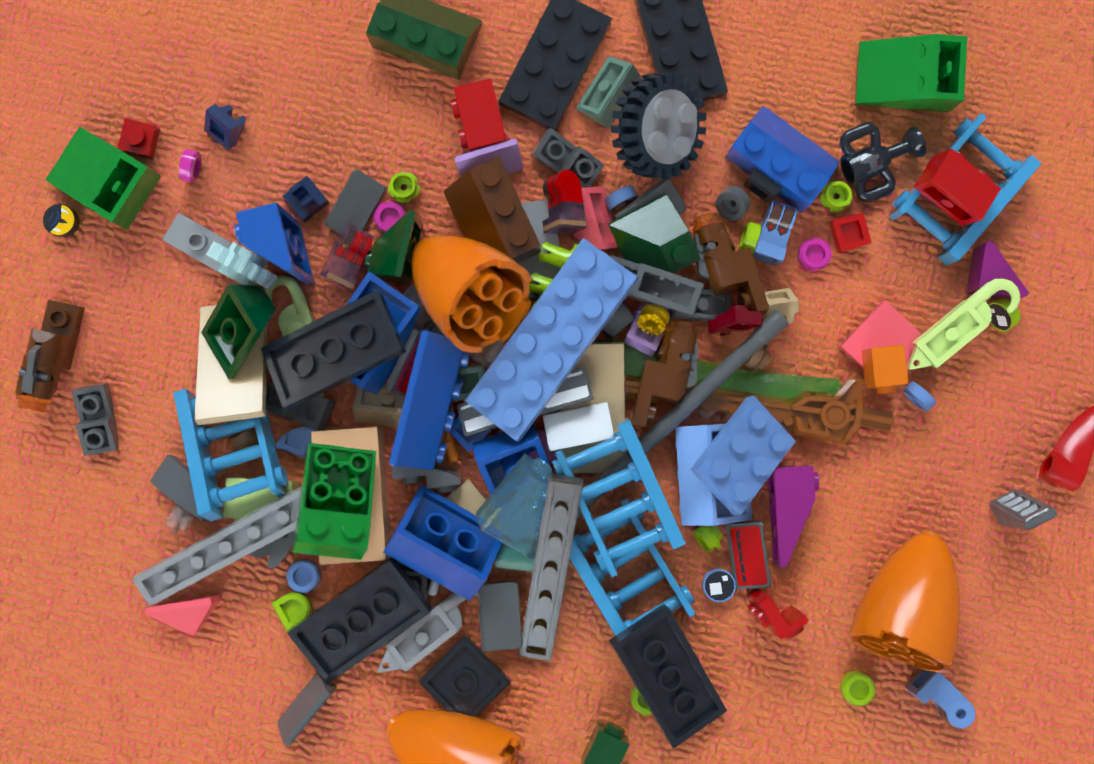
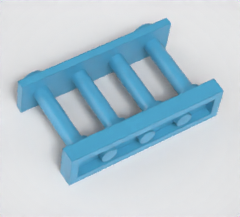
[889,113,1042,266]
[173,388,288,522]
[552,418,686,577]
[570,497,695,635]

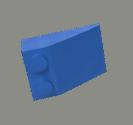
[345,272,421,395]
[472,423,553,540]

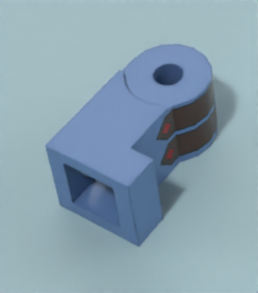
[752,200,797,266]
[905,670,976,729]

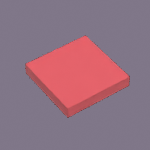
[839,300,922,371]

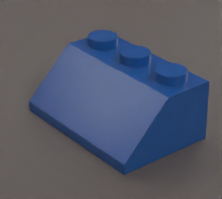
[725,106,840,213]
[234,202,315,285]
[383,485,506,601]

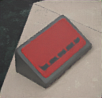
[385,329,421,397]
[725,520,771,589]

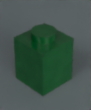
[581,722,630,764]

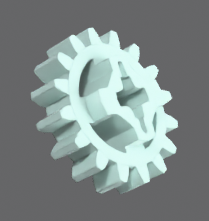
[206,241,278,290]

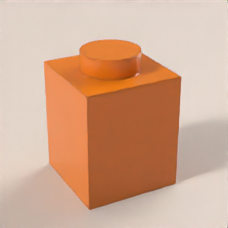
[862,345,909,394]

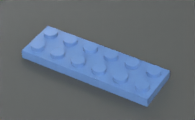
[465,238,639,441]

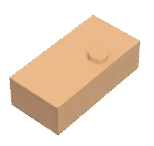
[311,427,390,565]

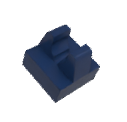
[204,104,246,150]
[283,176,330,223]

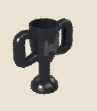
[839,122,927,203]

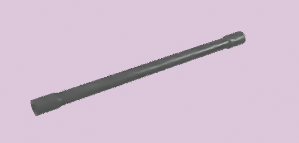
[536,310,789,539]

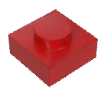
[117,118,160,159]
[829,212,872,253]

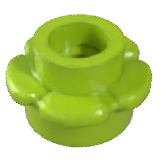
[388,172,420,203]
[820,181,852,212]
[693,526,723,553]

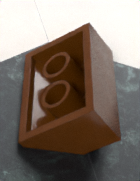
[443,156,541,263]

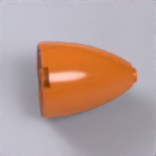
[411,235,532,353]
[849,531,960,673]
[386,710,525,764]

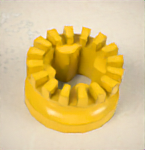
[637,304,670,336]

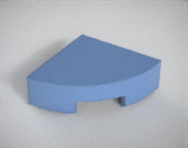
[275,426,318,459]

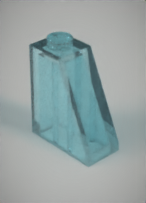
[476,454,552,560]

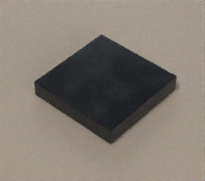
[419,634,511,717]

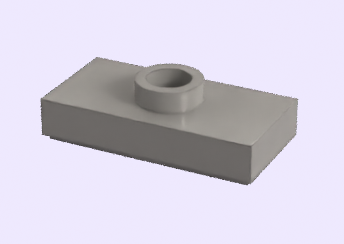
[162,213,232,273]

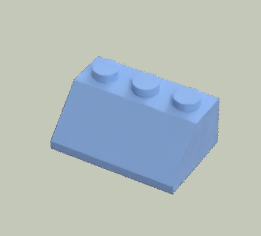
[675,424,752,526]

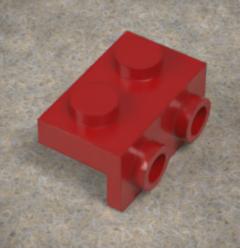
[746,588,809,639]

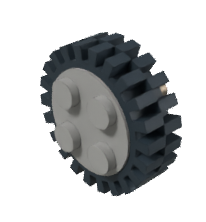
[611,74,707,179]

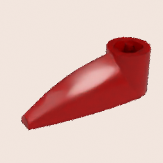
[1039,405,1094,492]

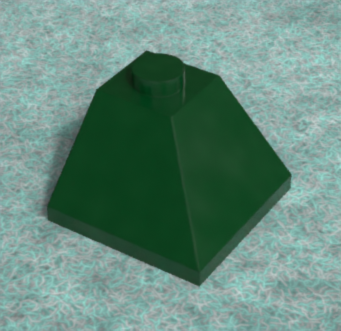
[608,194,701,274]
[365,211,423,287]
[201,284,276,379]

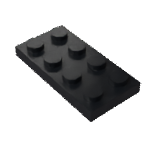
[498,0,612,131]
[634,0,728,101]
[261,290,406,410]
[287,557,432,684]
[609,603,727,749]

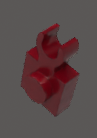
[708,305,762,336]

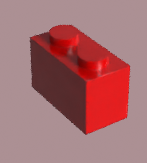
[450,78,507,152]
[914,148,1001,226]

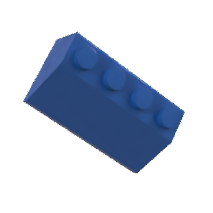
[389,330,471,470]

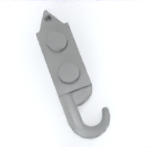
[378,591,480,672]

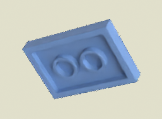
[690,396,796,515]

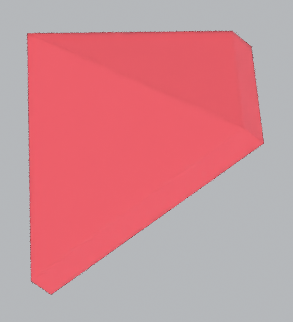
[565,187,618,251]
[145,593,221,637]

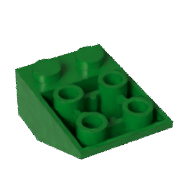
[855,34,968,112]
[45,126,162,230]
[292,443,376,560]

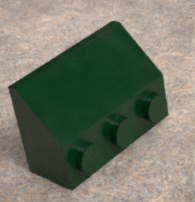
[366,0,482,80]

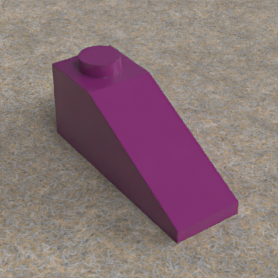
[768,465,819,568]

